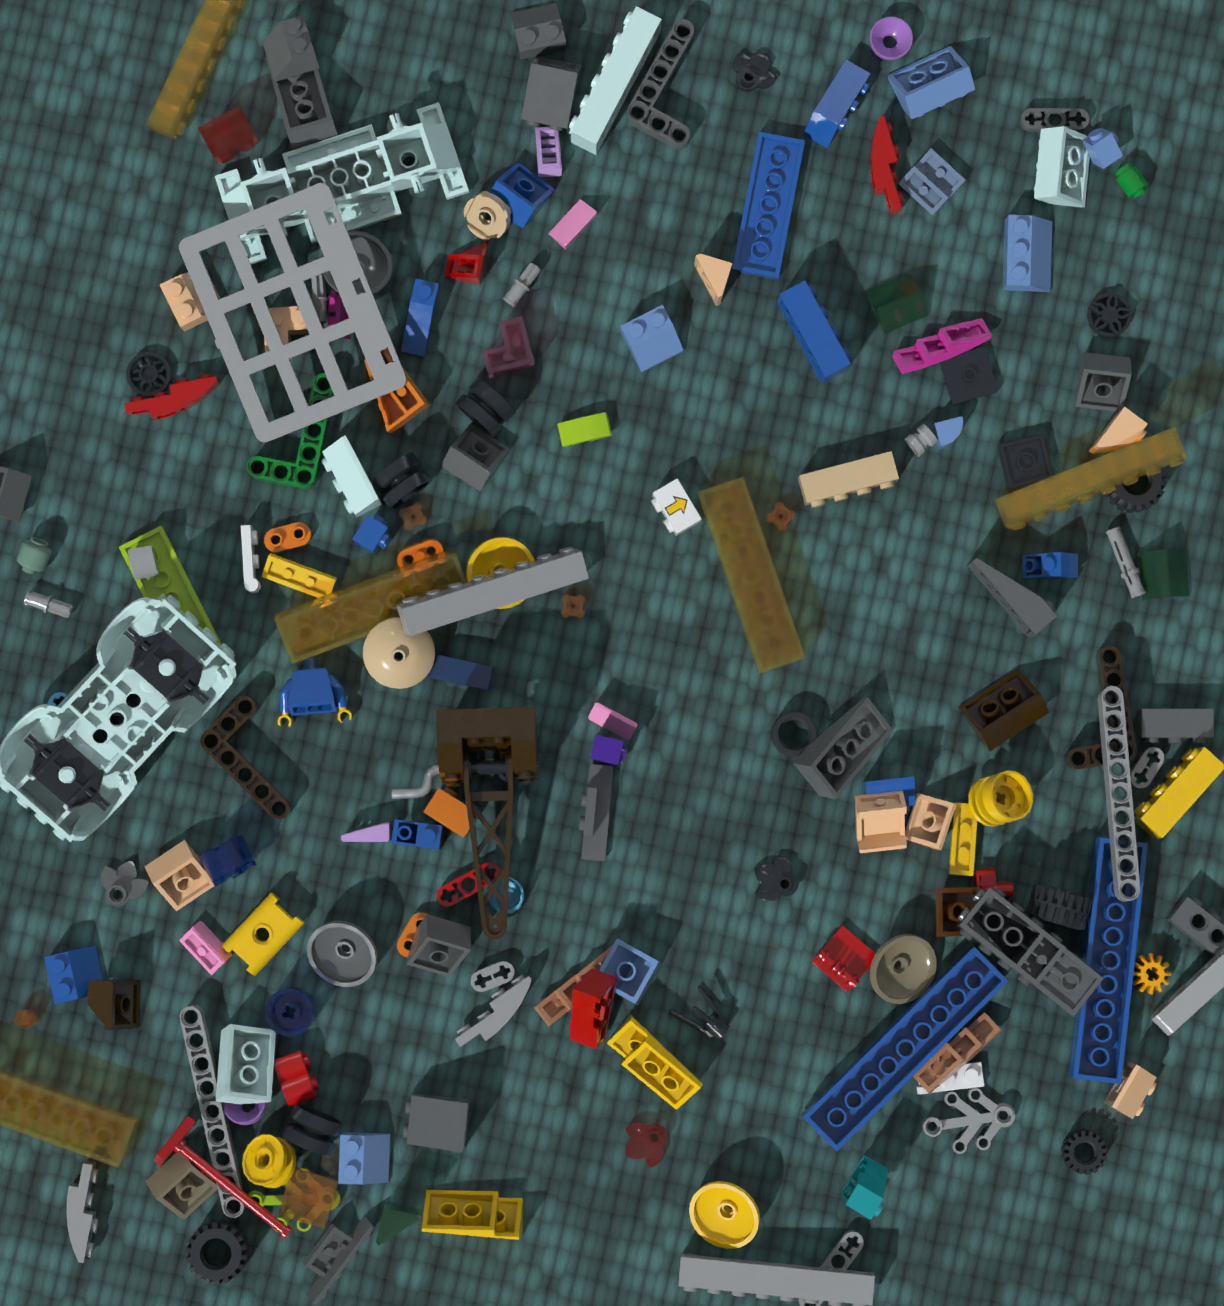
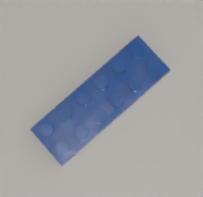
[732,131,805,280]

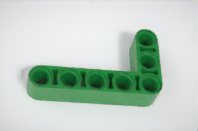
[247,373,334,489]

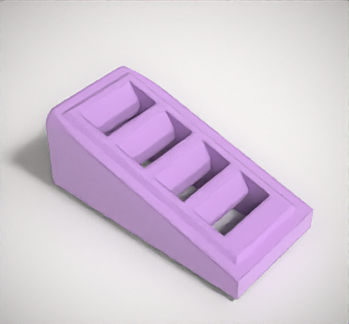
[535,127,562,177]
[341,822,391,842]

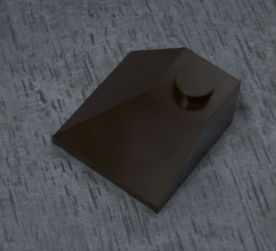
[87,980,140,1030]

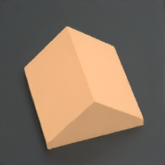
[694,254,732,306]
[905,793,956,850]

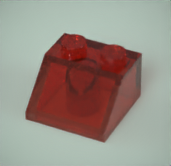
[198,106,259,164]

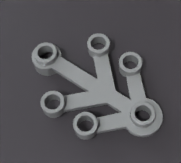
[922,1087,1015,1154]

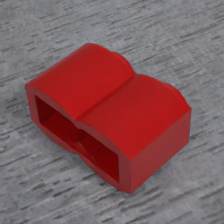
[274,1049,320,1106]

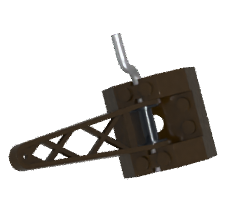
[392,707,538,939]

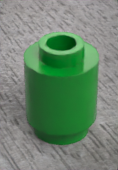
[1115,163,1148,199]

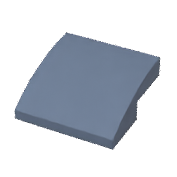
[898,148,966,215]

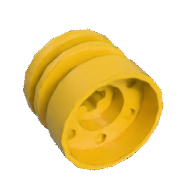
[968,770,1033,827]

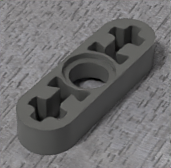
[1020,108,1090,132]

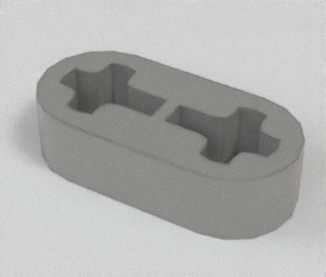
[1130,747,1164,789]
[471,961,515,992]

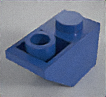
[1022,552,1078,579]
[391,819,444,850]

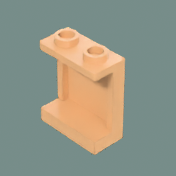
[855,790,907,853]

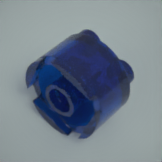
[199,835,257,887]
[265,987,316,1037]

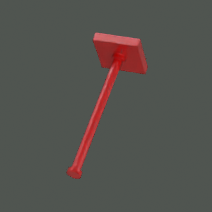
[153,1116,292,1239]

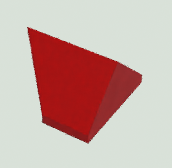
[444,240,490,285]

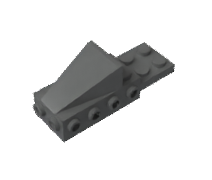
[957,886,1103,1016]

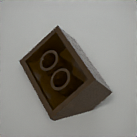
[959,668,1050,751]

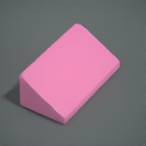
[548,199,598,250]
[588,702,638,740]
[179,921,233,975]

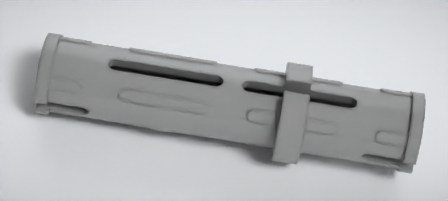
[1106,526,1146,598]

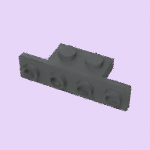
[579,764,613,861]
[303,1216,375,1305]

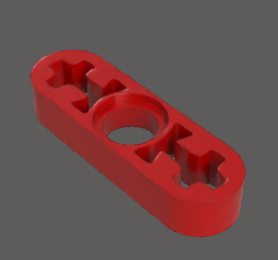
[436,862,501,907]

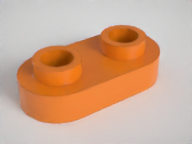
[264,522,312,553]
[397,538,444,572]
[397,912,427,957]

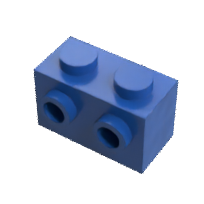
[352,514,392,556]

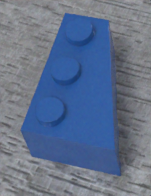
[803,60,870,148]

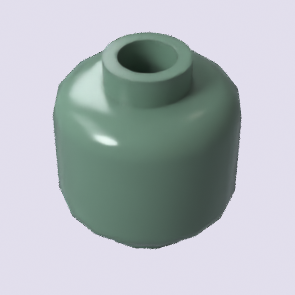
[17,537,52,574]

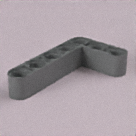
[627,19,694,150]

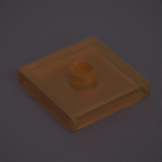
[278,1168,338,1229]

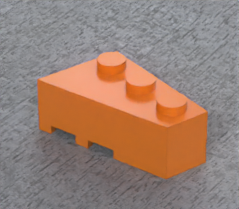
[364,347,430,433]

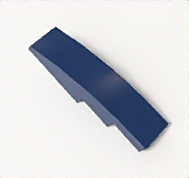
[396,652,495,691]

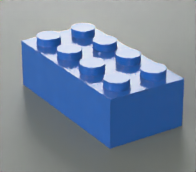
[777,280,852,384]

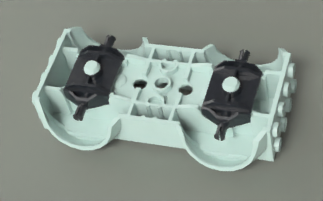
[0,593,237,842]

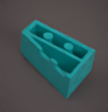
[840,1155,889,1220]

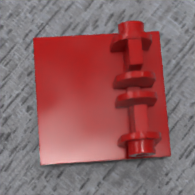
[811,925,876,993]

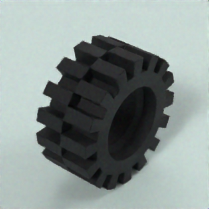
[1061,1129,1107,1175]

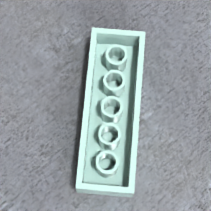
[569,6,662,155]

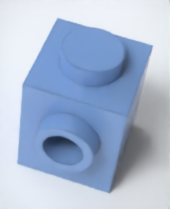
[1082,127,1123,169]

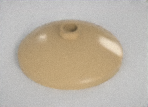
[363,617,435,689]

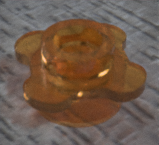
[767,502,795,531]
[399,503,427,530]
[561,594,585,618]
[13,1010,40,1028]

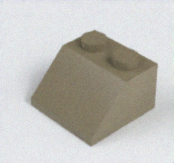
[145,1152,218,1220]

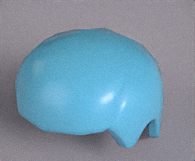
[487,877,524,914]

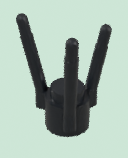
[669,986,730,1040]

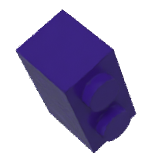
[590,735,627,766]

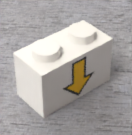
[651,479,702,536]

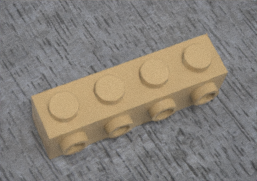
[798,451,899,508]

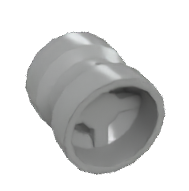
[904,424,938,457]

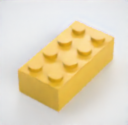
[1134,747,1224,838]

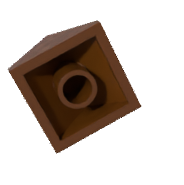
[935,887,980,937]

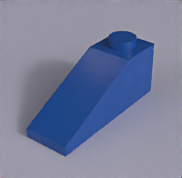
[401,279,440,357]

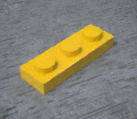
[262,553,337,602]
[948,802,977,876]

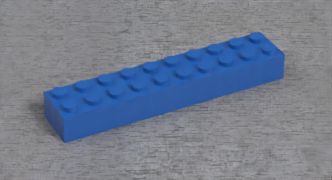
[1069,837,1148,1084]
[801,946,1008,1152]

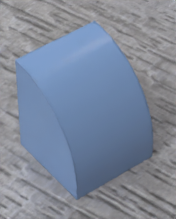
[932,416,963,449]

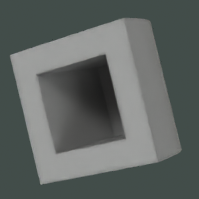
[128,545,160,580]

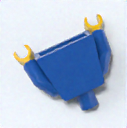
[277,658,352,727]

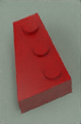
[569,968,618,1049]

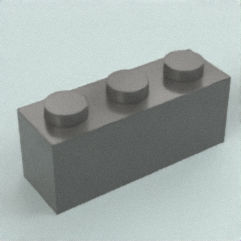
[1137,709,1214,743]

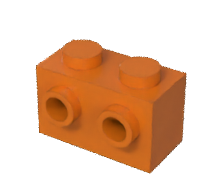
[424,787,478,838]

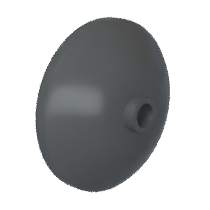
[321,231,392,295]
[307,921,378,987]

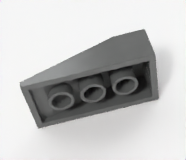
[266,58,338,149]
[967,558,1057,638]
[793,697,893,799]

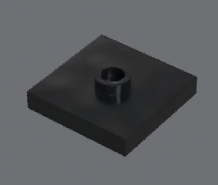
[939,346,998,406]
[996,433,1055,491]

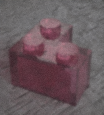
[482,316,535,378]

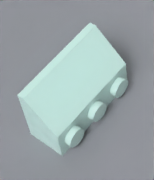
[1034,126,1090,207]
[321,435,382,517]
[216,1024,276,1104]

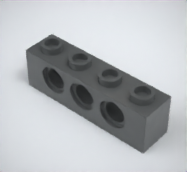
[1166,896,1224,957]

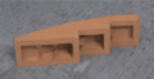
[534,945,613,1027]
[913,1012,1002,1094]

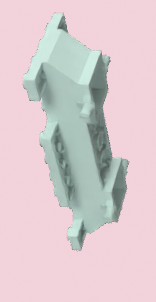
[215,102,469,264]

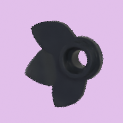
[733,51,777,92]
[754,855,798,901]

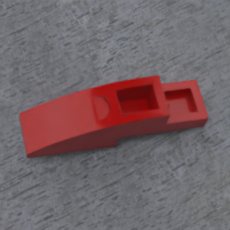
[870,116,904,216]
[124,374,220,421]

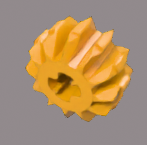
[1132,953,1172,994]

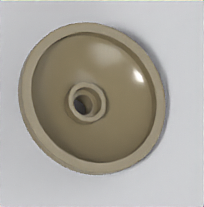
[870,934,937,1004]

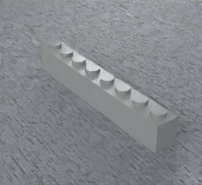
[397,547,589,636]
[678,1254,875,1306]

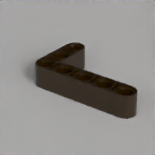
[1065,646,1137,769]
[200,696,292,820]

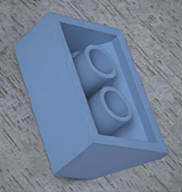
[887,46,975,119]
[1003,215,1052,292]

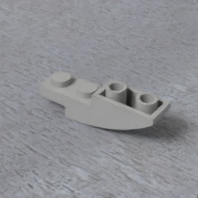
[455,974,532,1047]
[66,1161,99,1263]

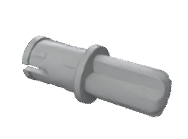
[502,263,540,308]
[311,274,329,322]
[24,590,73,618]

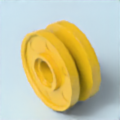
[242,1135,297,1188]

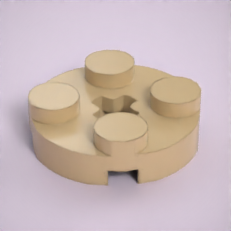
[464,191,512,240]

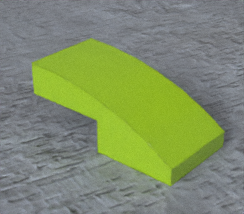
[557,412,612,447]

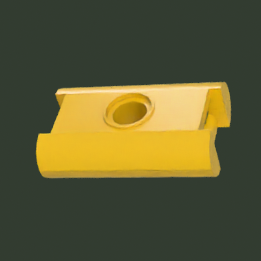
[222,892,304,976]

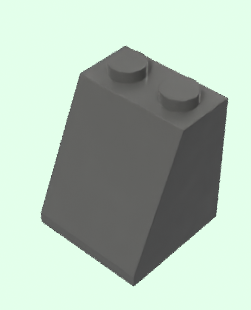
[521,56,582,131]
[403,1093,470,1152]

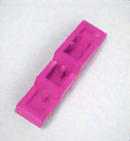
[892,318,992,374]

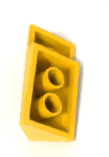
[607,1014,703,1110]
[421,1190,523,1240]

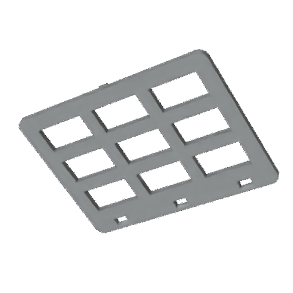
[179,183,407,442]

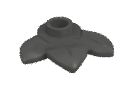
[101,861,149,907]

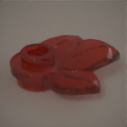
[625,1122,668,1168]

